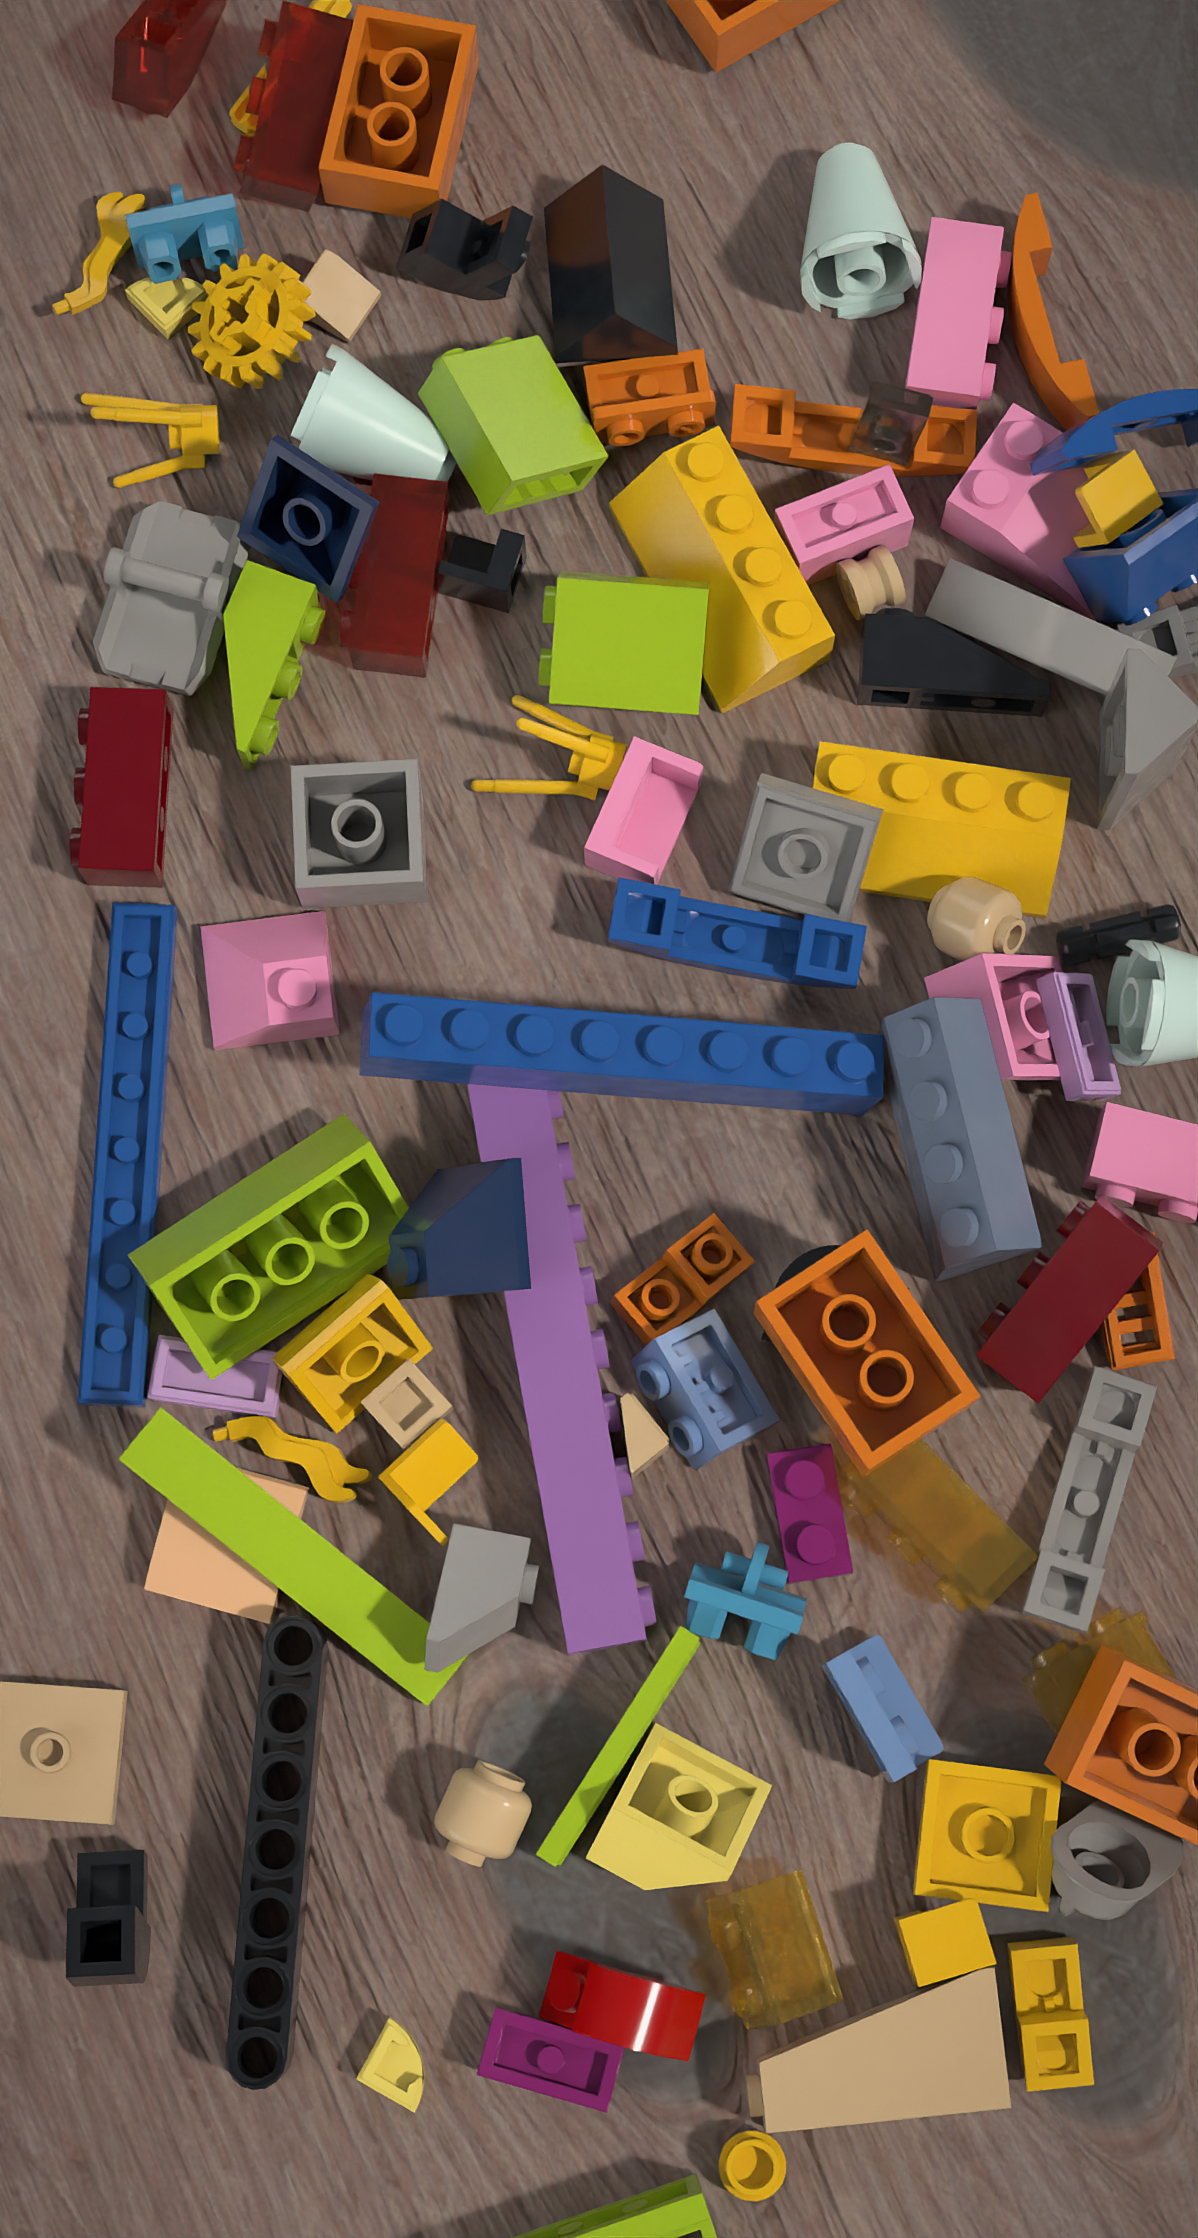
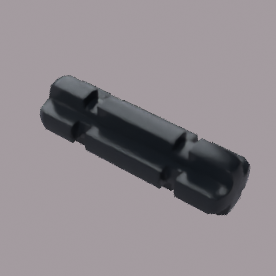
[1056,904,1181,966]

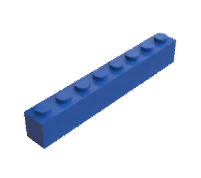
[359,992,884,1115]

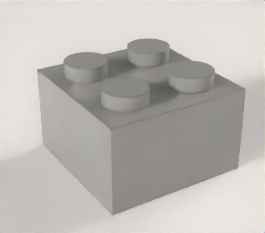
[291,759,428,908]

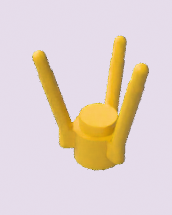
[81,393,220,488]
[470,695,627,800]

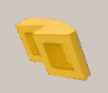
[1007,1936,1094,2092]

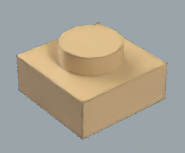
[361,1358,454,1451]

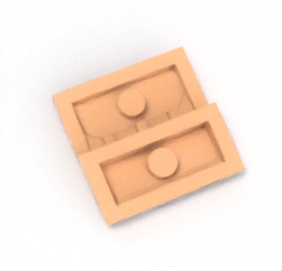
[144,1468,309,1624]

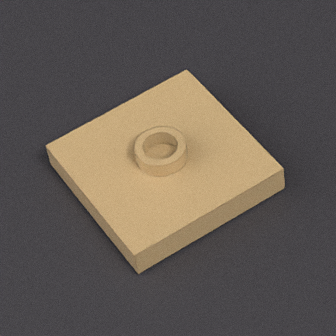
[0,1681,128,1825]

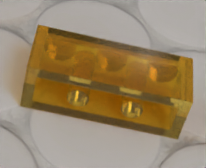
[838,1439,1039,1616]

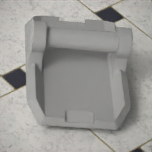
[93,501,250,695]

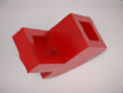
[539,1951,706,2062]

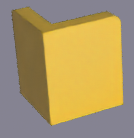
[1073,449,1163,548]
[893,1898,997,1987]

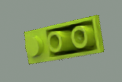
[223,560,326,771]

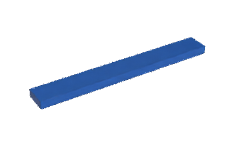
[77,903,178,1408]

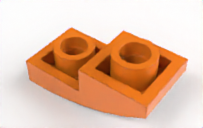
[609,1213,755,1346]

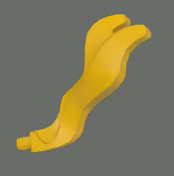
[52,192,146,316]
[213,1415,372,1503]

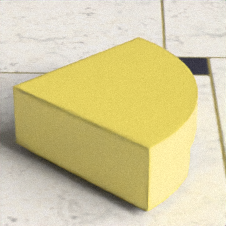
[125,277,209,339]
[356,2017,425,2113]

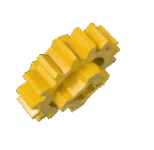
[188,253,316,389]

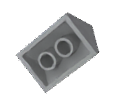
[1097,648,1198,830]

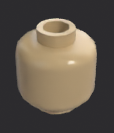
[927,877,1026,961]
[434,1760,532,1867]

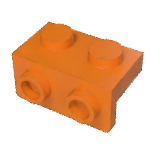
[583,348,716,446]

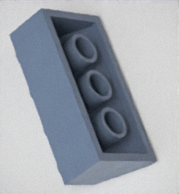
[877,997,1043,1282]

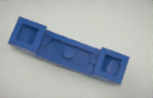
[1030,389,1198,476]
[607,877,867,989]

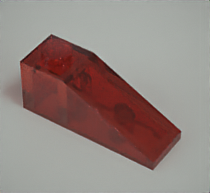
[112,0,228,118]

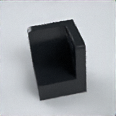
[436,529,527,613]

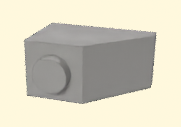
[424,1523,540,1673]

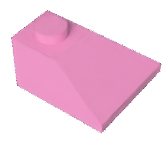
[200,911,340,1050]
[924,953,1063,1080]

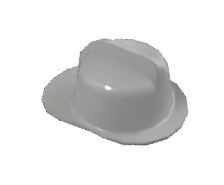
[1051,1800,1184,1920]

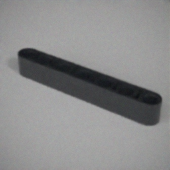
[226,1615,329,2090]

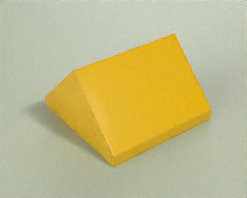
[270,1273,433,1434]

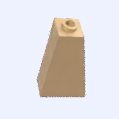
[746,1966,1012,2134]

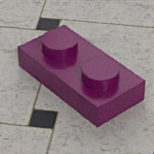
[766,1443,854,1584]
[477,2006,624,2113]

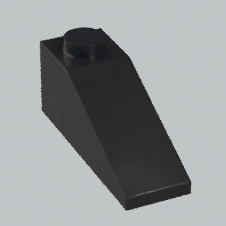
[857,608,1050,717]

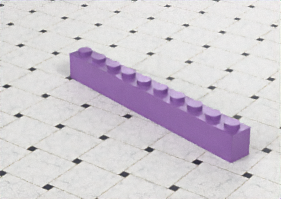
[467,1002,657,1656]

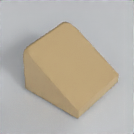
[302,249,381,343]
[620,1393,669,1479]

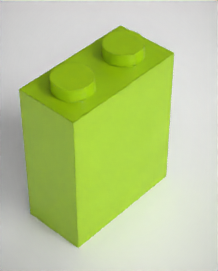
[418,335,608,515]
[538,571,710,715]

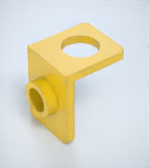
[378,1419,478,1547]

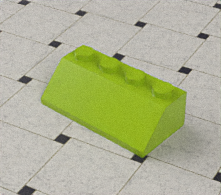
[128,1114,409,1380]

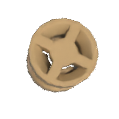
[836,545,906,620]

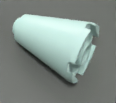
[799,143,922,319]
[290,344,457,493]
[1106,940,1198,1067]

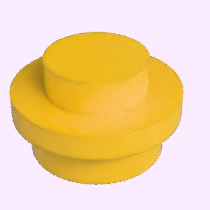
[718,2130,786,2202]

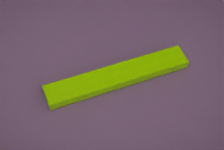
[118,1407,469,1707]

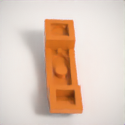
[1007,192,1099,430]
[729,384,978,477]

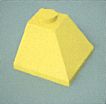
[586,1723,772,1890]

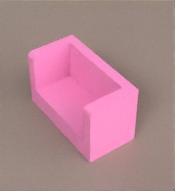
[773,464,914,585]
[584,736,703,885]

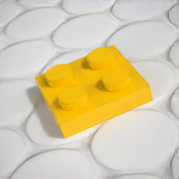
[912,1759,1061,1912]

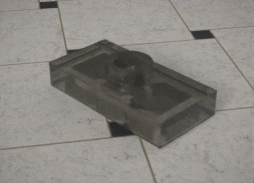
[847,381,933,466]

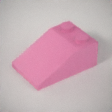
[940,402,1096,621]

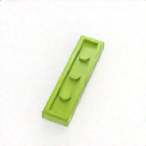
[536,1626,701,1867]

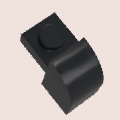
[396,198,533,300]
[66,1850,151,1987]

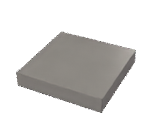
[728,773,883,922]

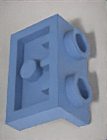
[631,1309,780,1470]
[822,1635,943,1783]

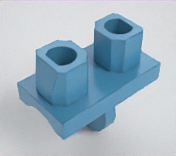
[125,183,244,284]
[684,1541,807,1660]

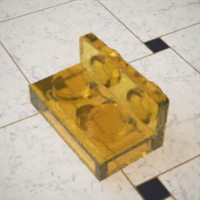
[1021,1607,1176,1738]
[706,1869,844,2030]

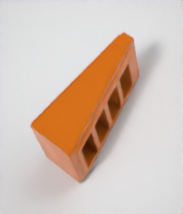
[1100,1230,1175,1371]

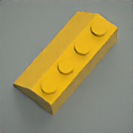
[609,426,835,714]
[812,741,1071,919]

